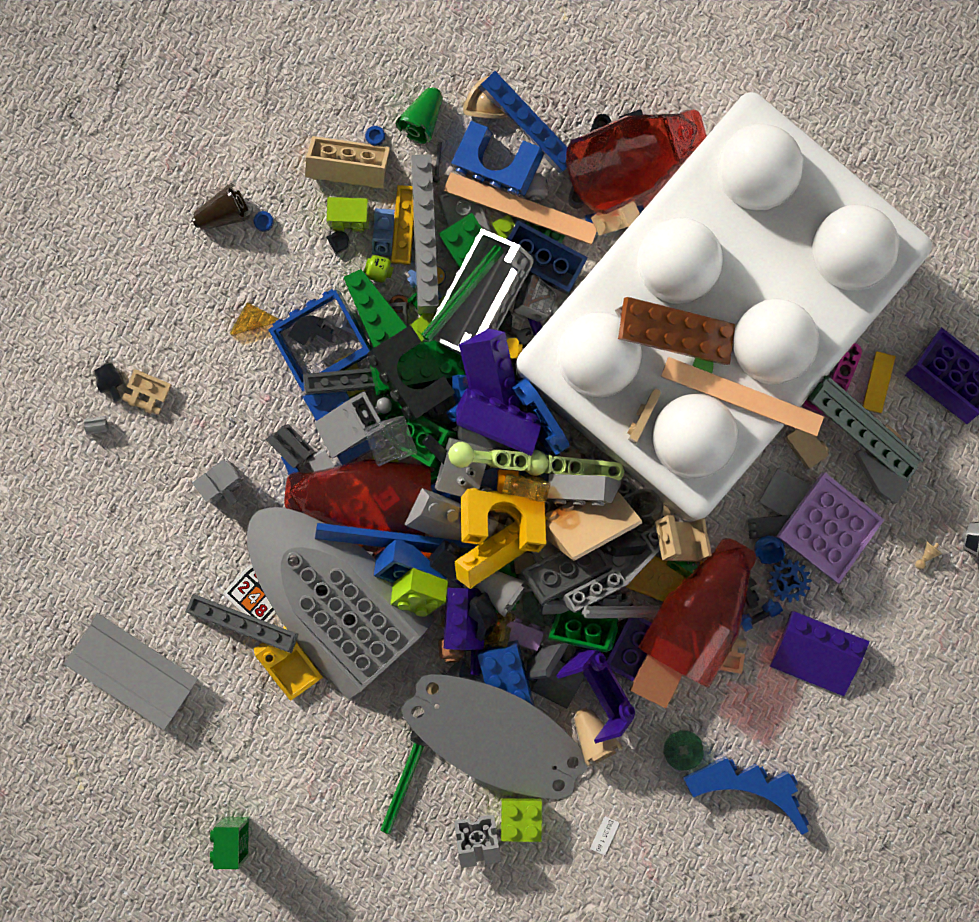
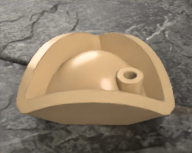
[463,76,508,119]

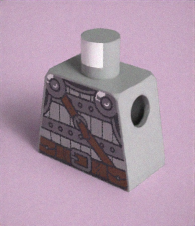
[512,274,559,322]

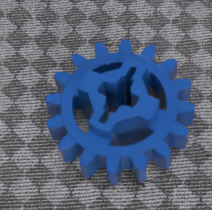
[767,559,812,602]

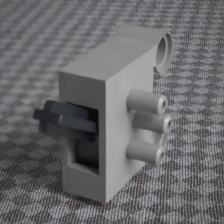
[422,434,502,497]

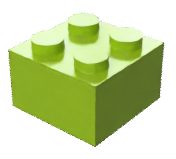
[326,197,370,232]
[390,568,448,617]
[501,798,542,842]

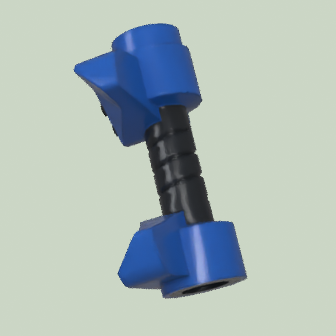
[738,599,783,632]

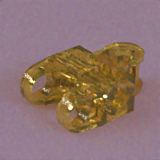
[502,473,551,502]

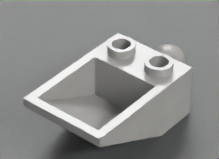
[314,391,392,458]

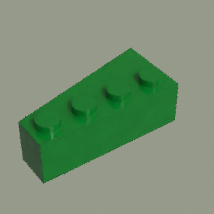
[343,269,407,348]

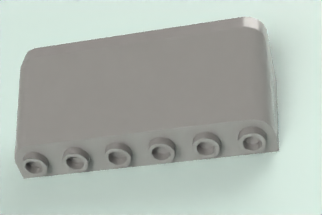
[432,229,533,355]

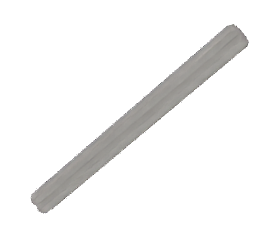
[582,606,678,618]

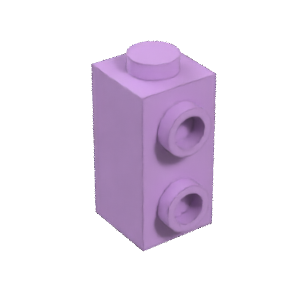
[497,616,544,651]

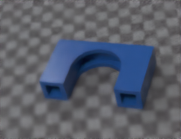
[451,121,545,196]

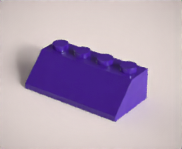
[459,329,521,407]
[456,388,541,456]

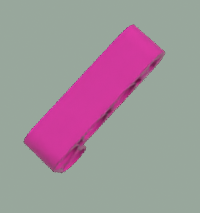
[802,343,862,417]

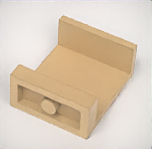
[655,515,712,562]

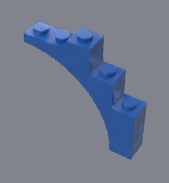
[682,756,809,835]

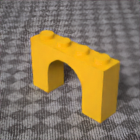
[461,488,546,552]

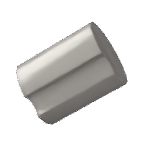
[84,416,109,435]

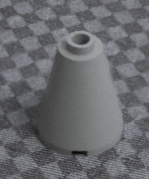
[475,571,528,617]

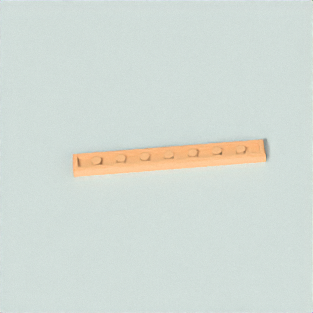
[444,172,597,245]
[661,357,824,437]

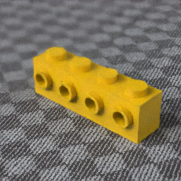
[455,521,526,589]

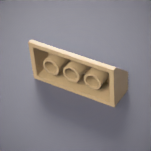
[305,136,390,188]

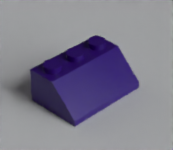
[443,587,484,650]

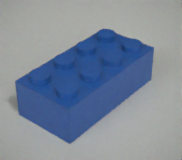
[303,392,378,467]
[478,640,535,706]

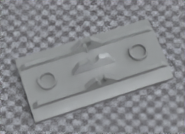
[64,613,198,730]

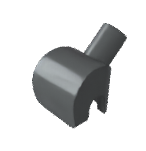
[508,327,534,348]

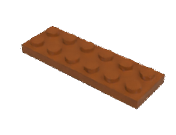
[618,297,735,365]

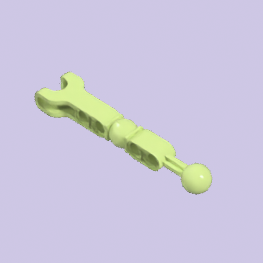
[448,442,624,480]

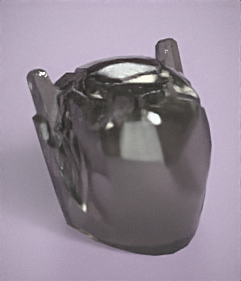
[627,489,664,526]

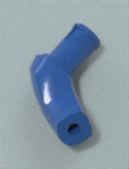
[446,375,469,422]

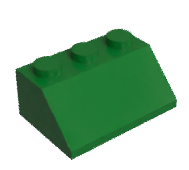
[548,610,618,652]

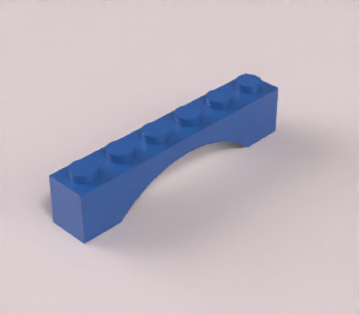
[478,71,577,174]

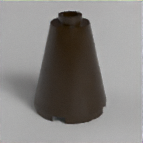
[192,183,250,230]

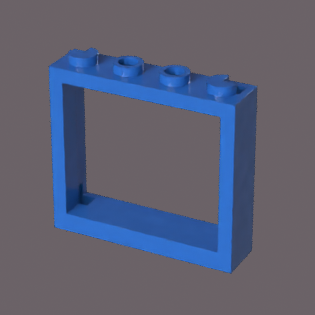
[268,289,372,392]

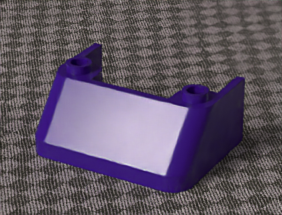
[556,647,635,744]

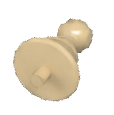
[915,542,942,570]

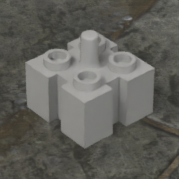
[192,459,243,506]
[454,815,501,868]

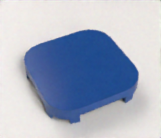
[512,378,570,455]

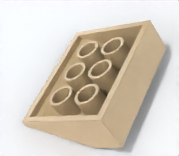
[545,491,642,561]

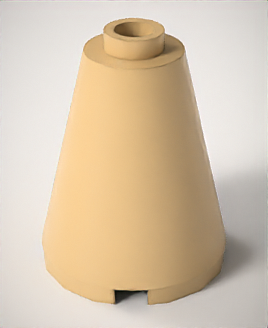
[574,708,623,766]

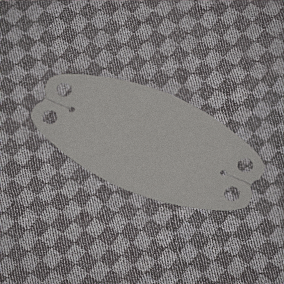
[402,674,588,799]

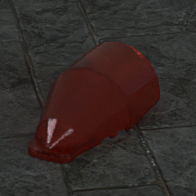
[566,109,707,214]
[284,459,431,536]
[638,538,756,688]

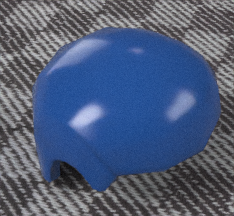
[754,535,786,564]

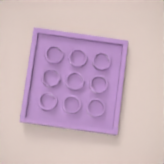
[776,472,884,584]

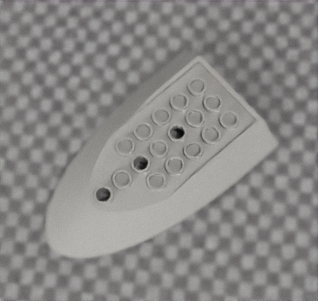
[247,507,436,700]

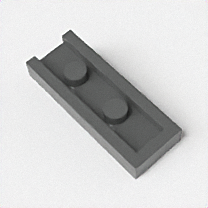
[747,514,792,539]

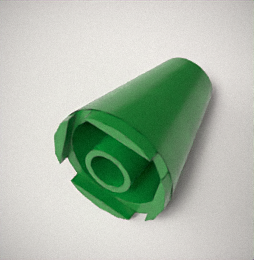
[395,87,443,144]

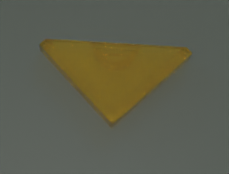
[230,302,279,336]

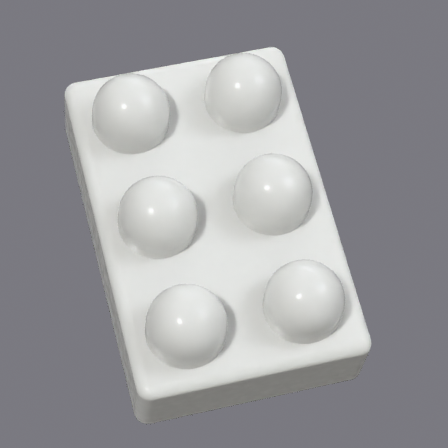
[515,92,932,522]

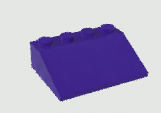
[905,327,979,424]
[769,611,870,696]

